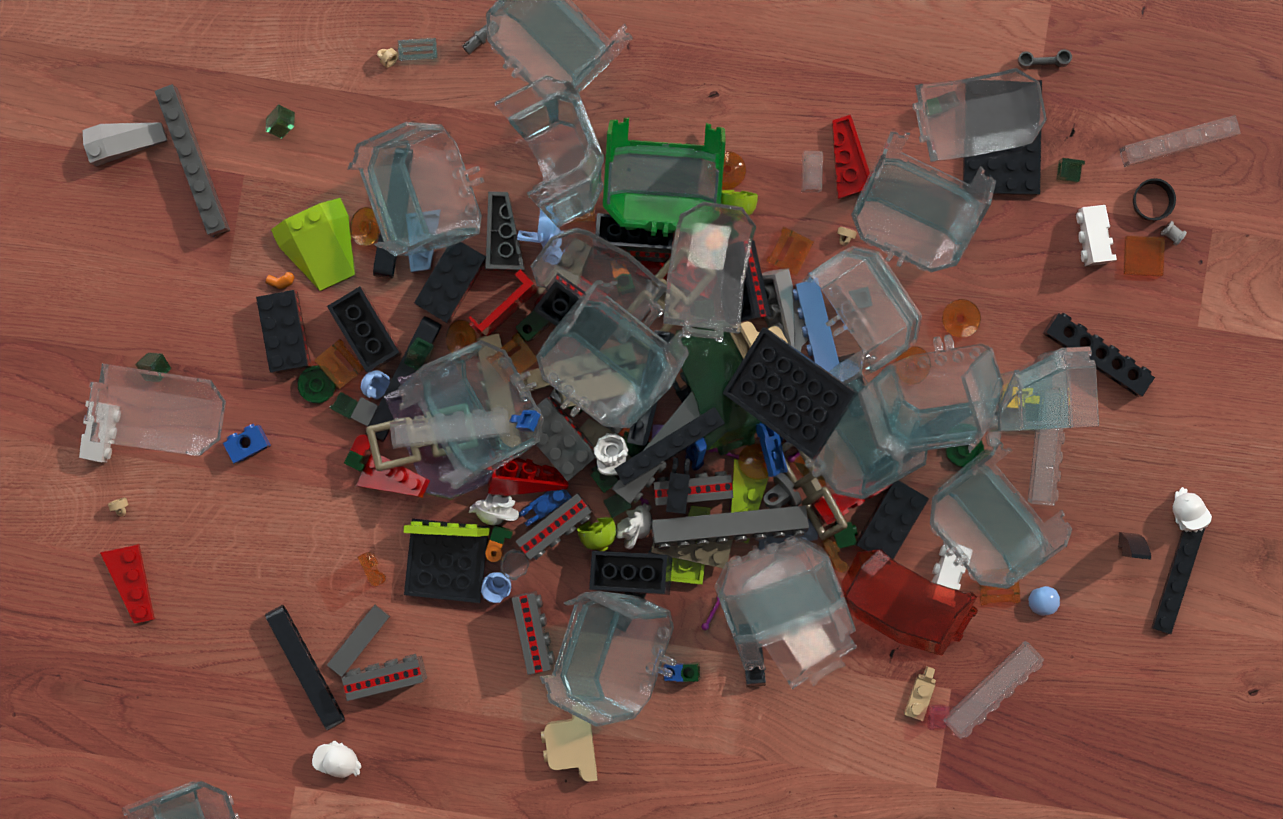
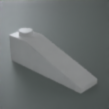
[83,122,168,166]
[762,268,794,347]

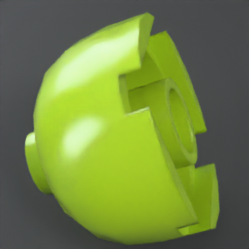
[720,190,758,221]
[577,517,617,551]

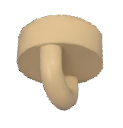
[377,48,398,68]
[837,227,857,246]
[108,497,129,517]

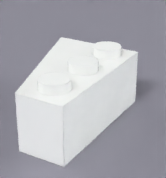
[1076,205,1117,266]
[79,401,120,462]
[926,542,971,607]

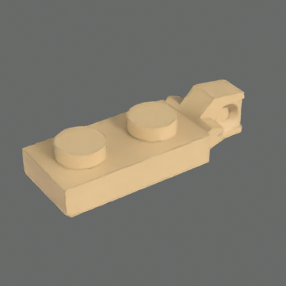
[904,666,936,721]

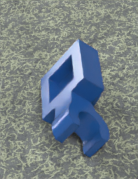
[509,410,541,432]

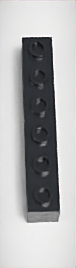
[1042,313,1155,397]

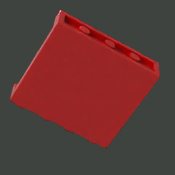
[469,269,538,336]

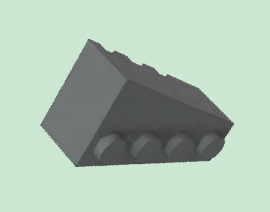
[486,191,525,272]

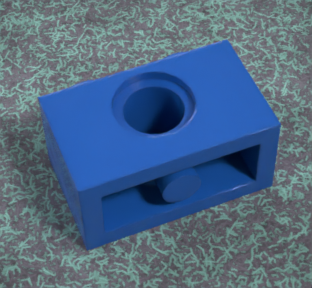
[223,424,271,464]

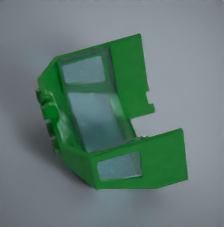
[603,117,726,237]

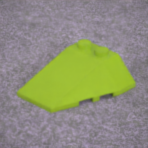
[271,198,355,291]

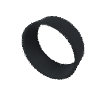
[1133,178,1176,220]

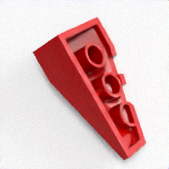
[487,450,568,496]
[812,481,892,525]

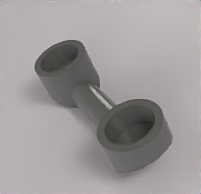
[1018,49,1072,69]

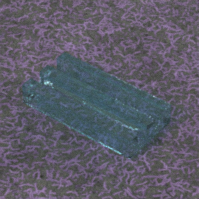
[398,38,437,61]

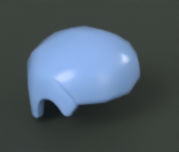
[360,370,391,399]
[481,572,511,603]
[1028,586,1060,616]

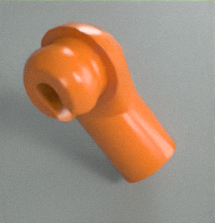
[265,272,295,289]

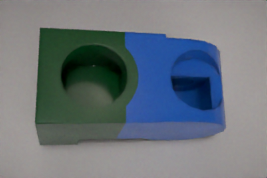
[664,662,700,682]

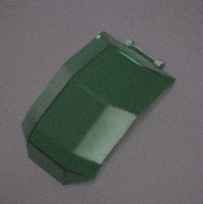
[670,321,765,456]

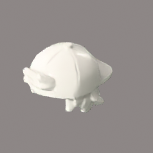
[594,433,629,476]
[1173,487,1212,532]
[469,494,519,525]
[616,503,652,549]
[312,741,361,778]

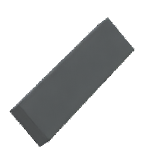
[327,604,390,677]

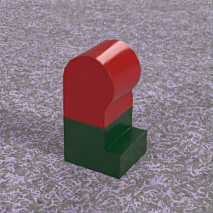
[344,434,371,472]

